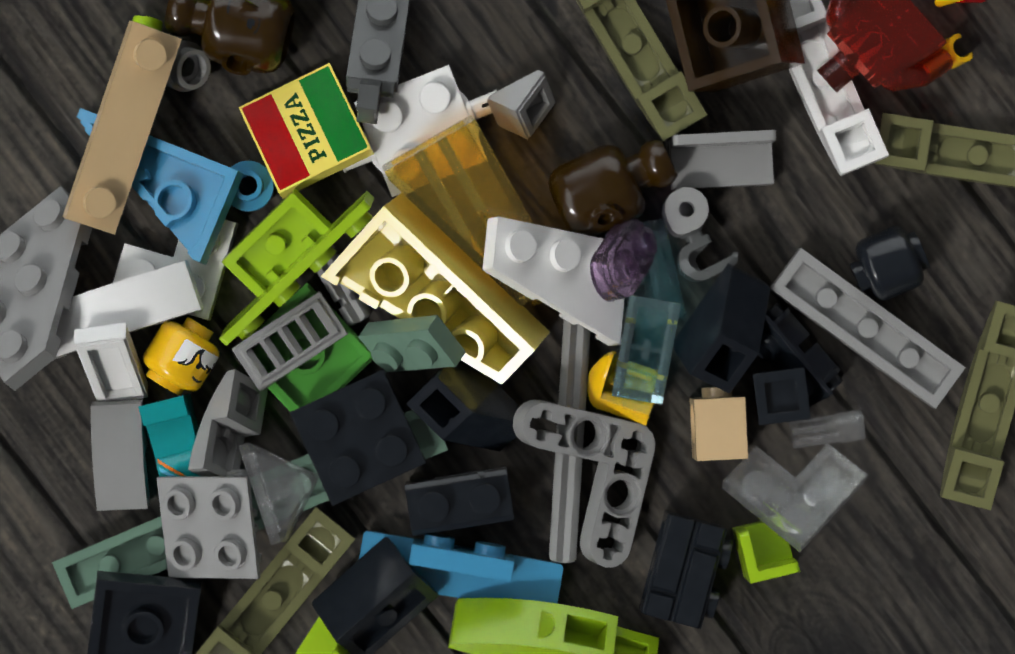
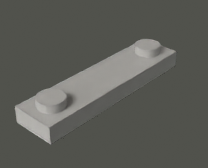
[770,248,966,409]

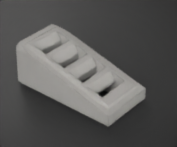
[232,291,348,391]

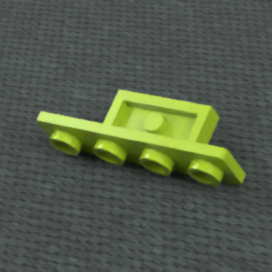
[219,188,374,346]

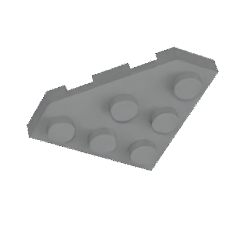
[0,186,92,391]

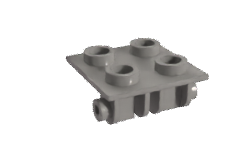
[157,469,262,579]

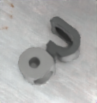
[662,187,738,282]

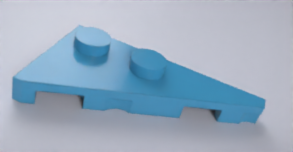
[77,108,244,265]

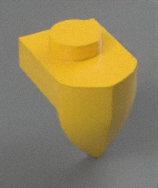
[587,351,664,425]

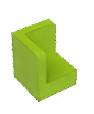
[732,516,800,584]

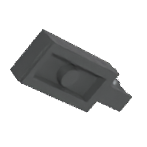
[346,0,410,124]

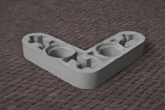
[513,400,655,568]

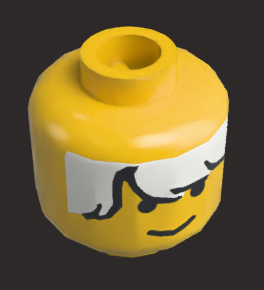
[143,317,219,396]

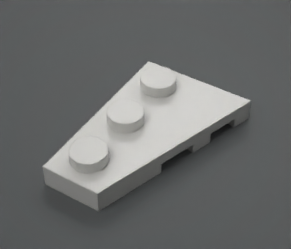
[482,216,630,346]

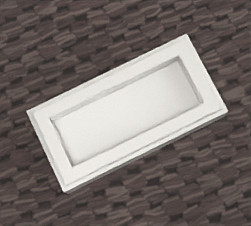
[74,322,148,401]

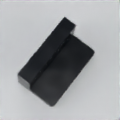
[312,537,439,654]

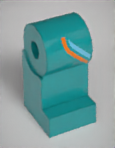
[138,394,199,476]

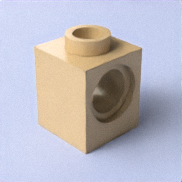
[689,387,748,461]

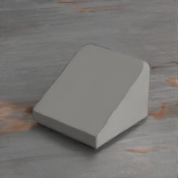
[487,70,556,140]

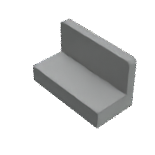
[668,130,776,190]

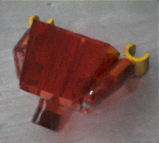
[817,0,973,93]

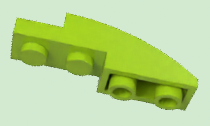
[448,598,659,654]

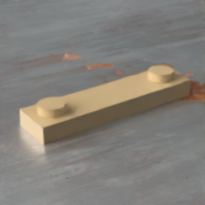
[62,21,182,235]

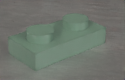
[358,315,466,372]

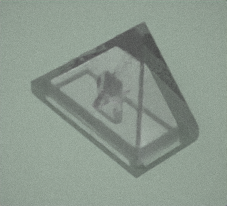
[238,443,319,545]

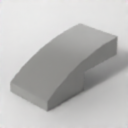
[188,369,268,476]
[90,399,150,511]

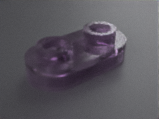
[590,219,657,302]

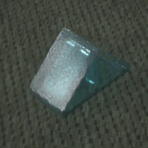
[611,294,681,405]

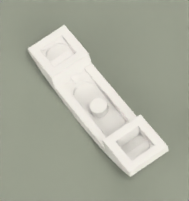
[789,0,889,176]
[54,260,204,360]

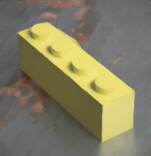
[321,192,550,384]

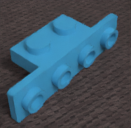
[359,530,563,603]

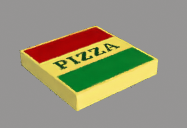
[238,63,374,199]

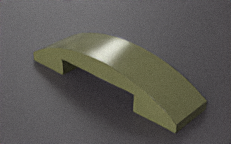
[576,0,707,142]
[874,113,1015,188]
[940,301,1015,510]
[196,506,356,654]

